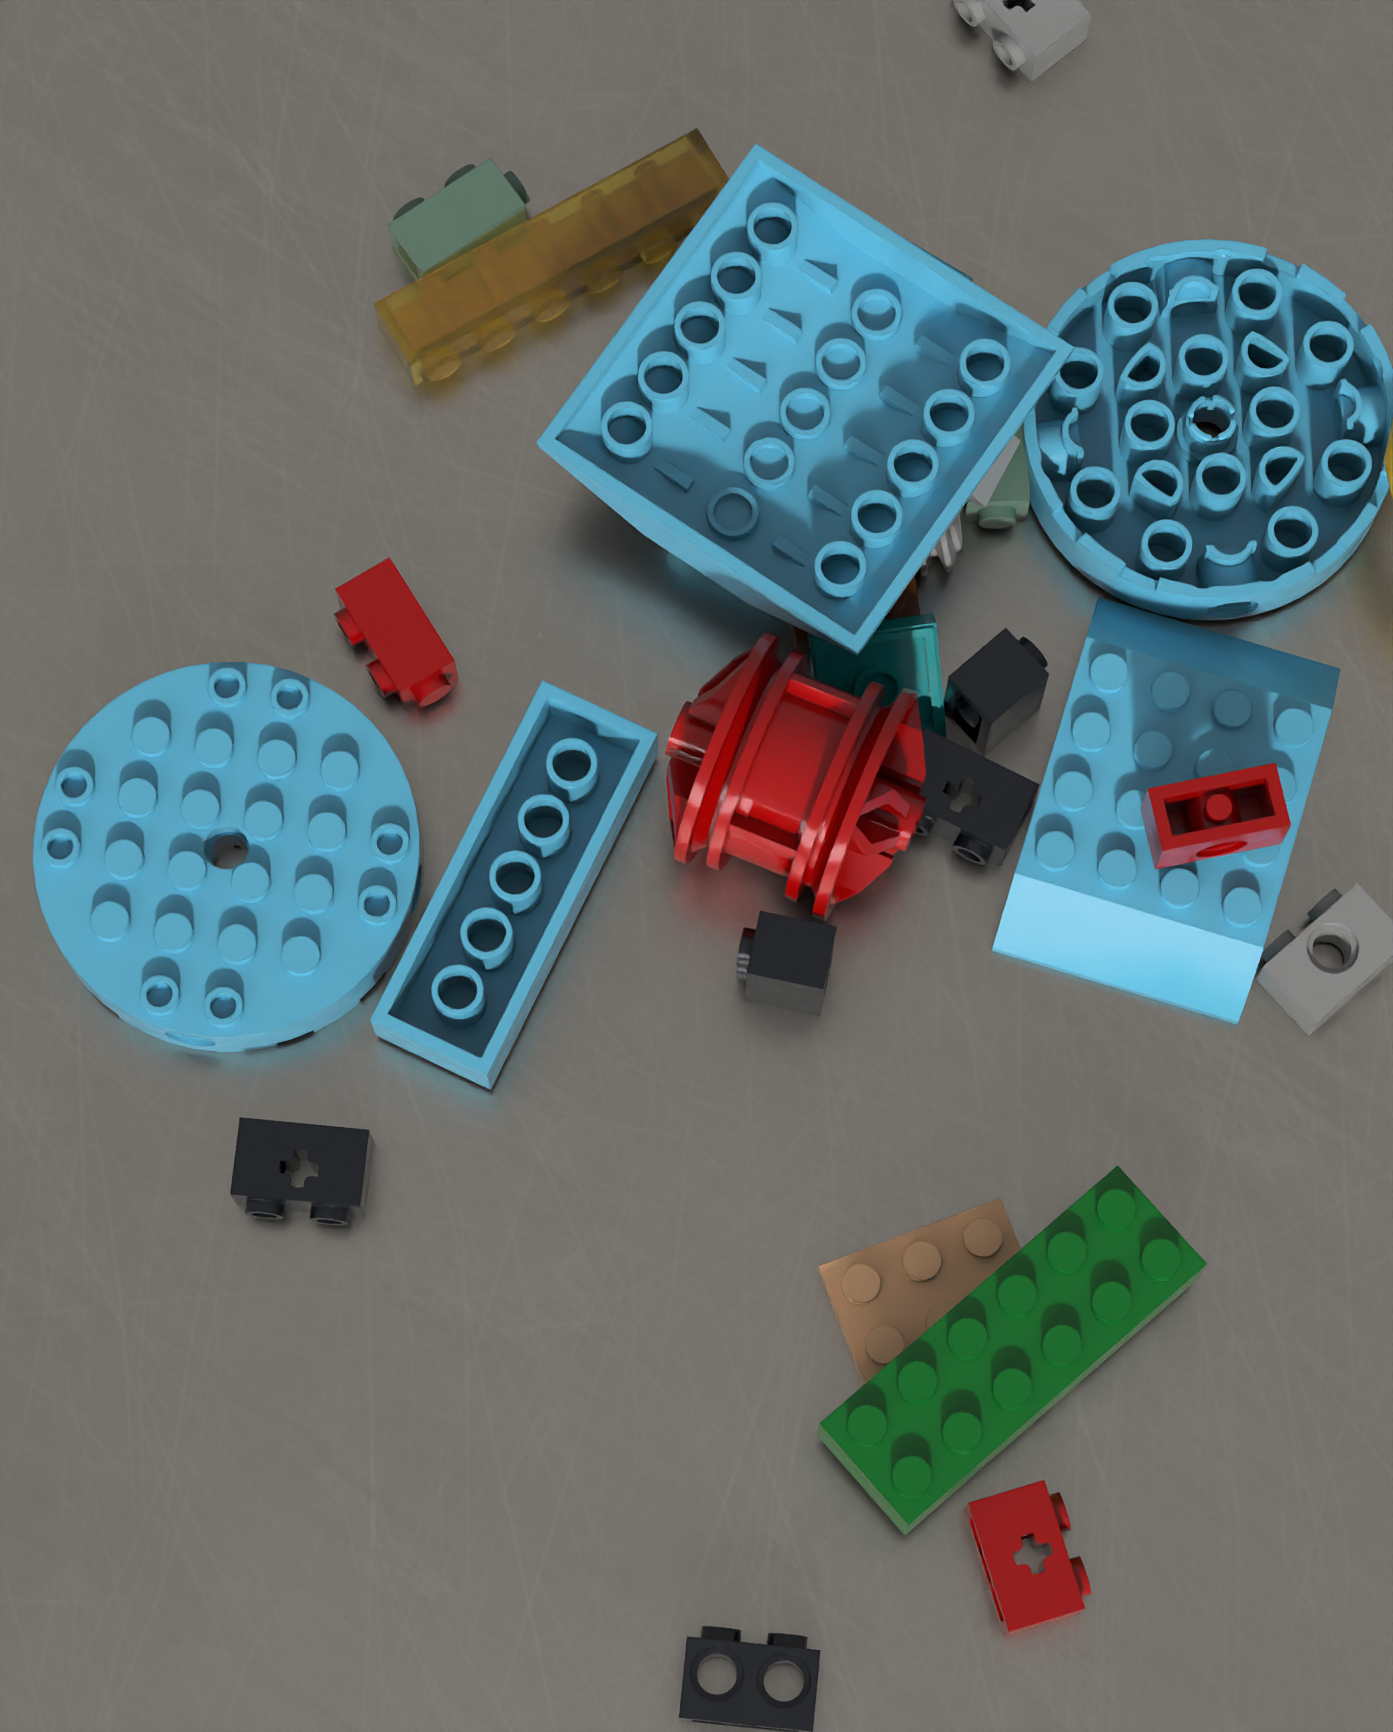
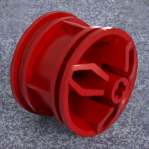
[665,632,927,921]

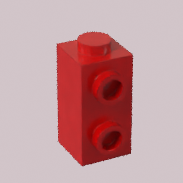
[333,557,458,710]

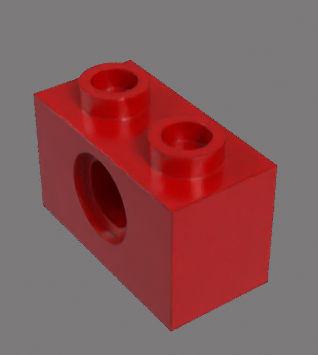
[1140,763,1291,870]

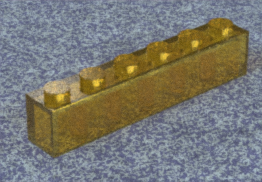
[374,128,729,386]

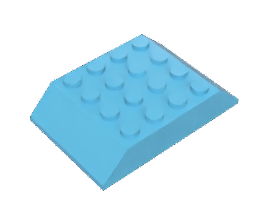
[992,597,1340,1024]

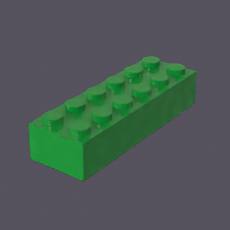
[817,1165,1207,1535]

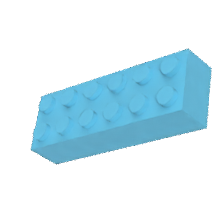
[370,680,658,1090]

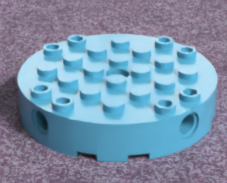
[1021,239,1393,621]
[33,662,424,1052]

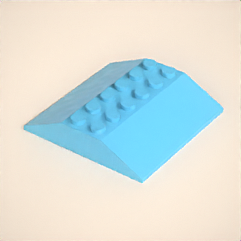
[537,144,1074,656]

